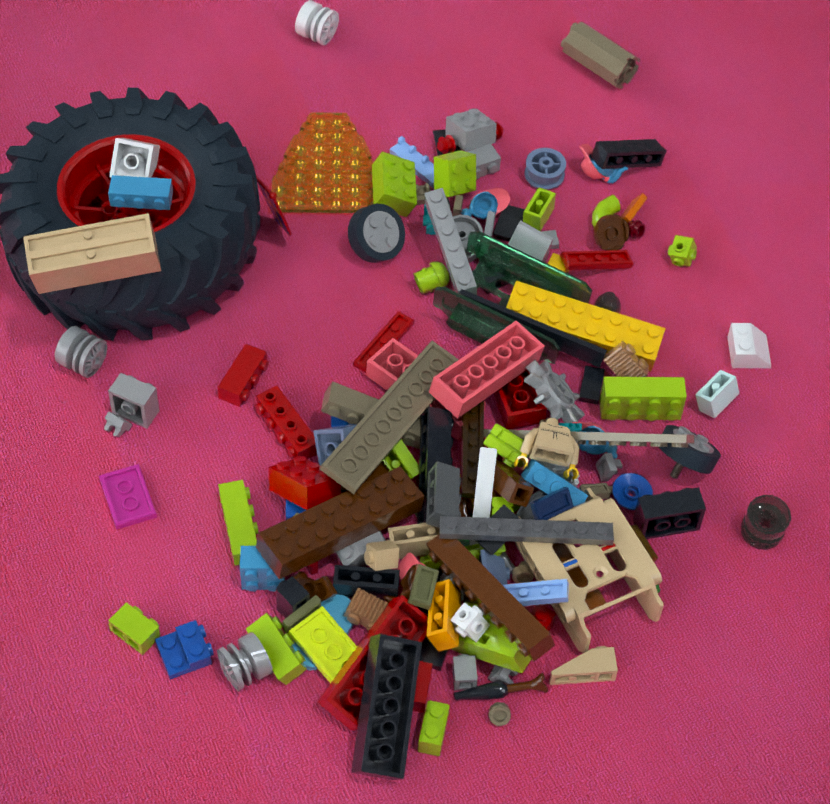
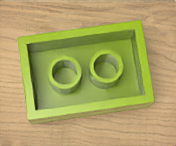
[372,151,417,217]

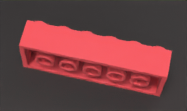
[429,321,545,419]
[366,338,486,441]

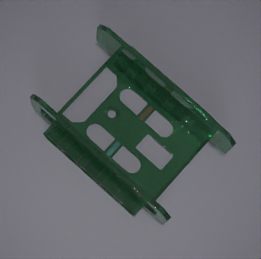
[433,231,592,364]

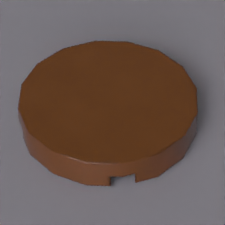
[594,214,629,250]

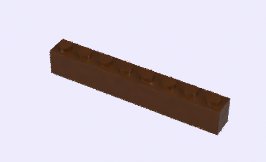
[426,534,555,662]

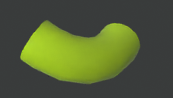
[592,195,621,228]

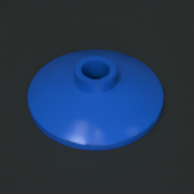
[612,473,653,511]

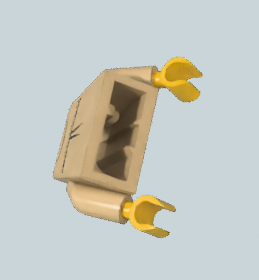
[514,418,579,480]

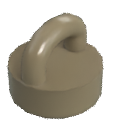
[488,702,511,726]

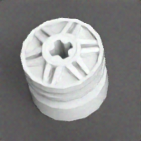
[295,0,339,45]

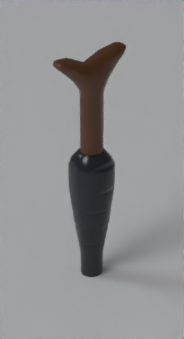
[454,672,548,701]

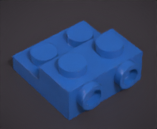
[155,620,214,680]

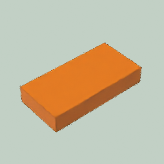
[620,193,647,223]

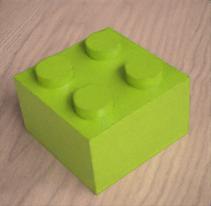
[434,151,476,197]

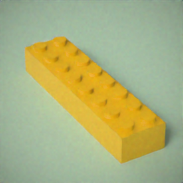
[506,281,665,372]

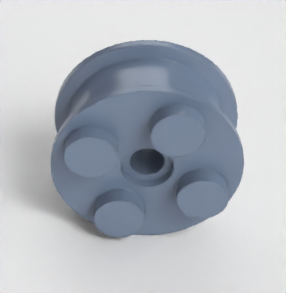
[525,148,566,190]

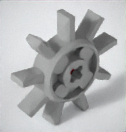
[524,360,585,423]

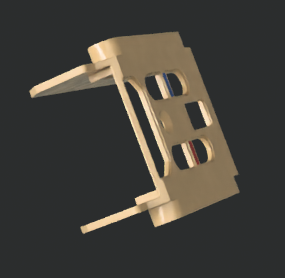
[515,487,664,653]

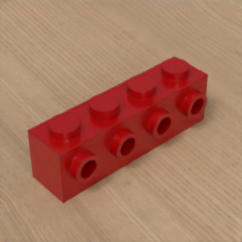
[255,385,317,459]

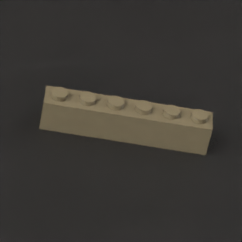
[321,381,421,450]

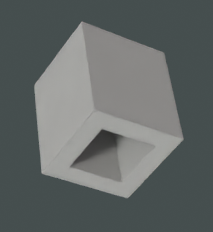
[452,654,478,691]

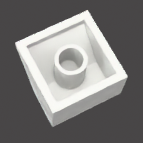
[109,138,160,178]
[727,323,771,368]

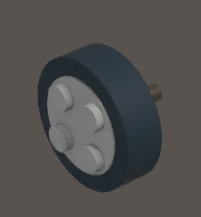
[348,204,405,263]
[659,425,721,479]

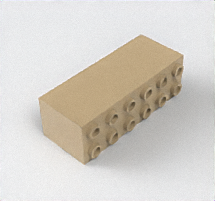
[23,213,161,294]

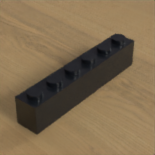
[417,407,454,524]

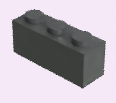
[426,461,462,528]

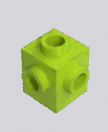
[668,235,697,267]

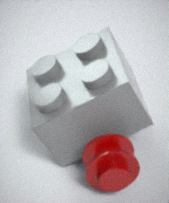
[437,109,503,154]

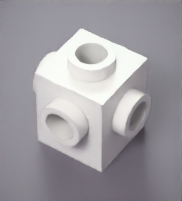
[451,603,490,642]

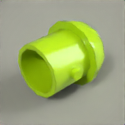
[413,262,450,294]

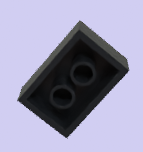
[633,487,706,539]

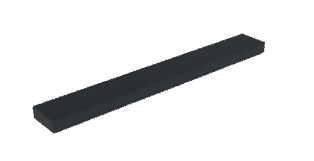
[455,289,607,368]

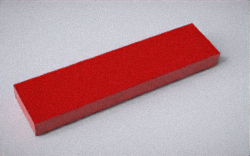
[560,250,634,270]
[353,311,414,373]

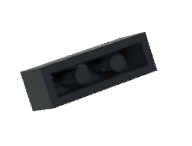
[333,565,400,600]

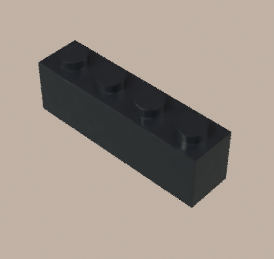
[591,139,667,169]

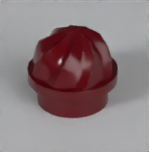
[628,220,646,238]

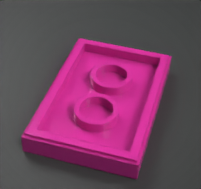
[99,464,157,530]

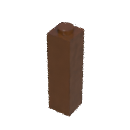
[493,459,534,507]

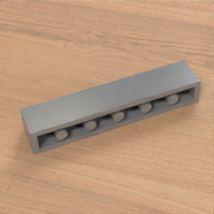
[424,188,477,298]

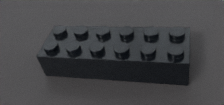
[351,634,422,780]

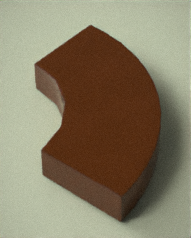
[294,571,338,602]

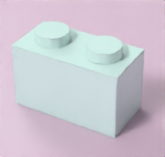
[695,370,739,418]

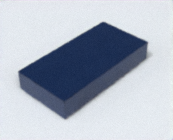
[530,487,574,520]

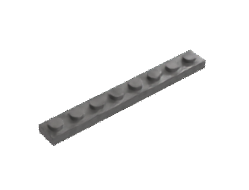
[439,516,614,545]

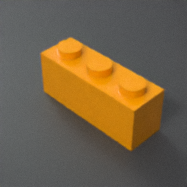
[427,579,461,652]

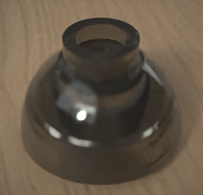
[594,292,621,313]

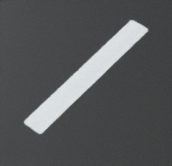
[470,447,497,561]

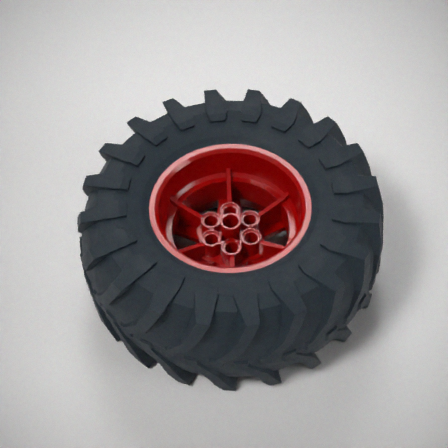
[0,87,260,341]

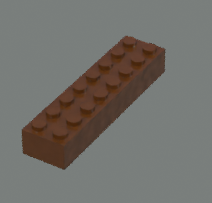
[256,466,424,580]

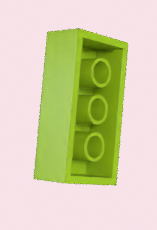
[599,377,687,421]

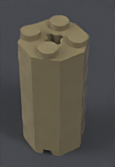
[561,22,640,89]

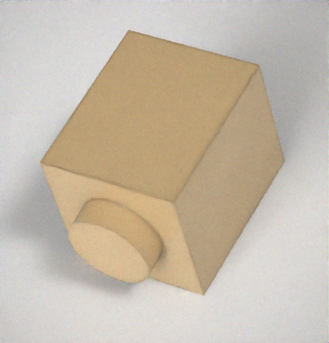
[364,540,399,571]

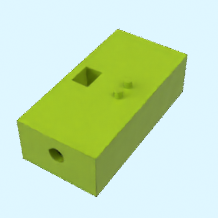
[451,601,531,673]

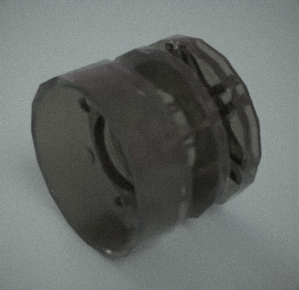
[741,495,791,550]

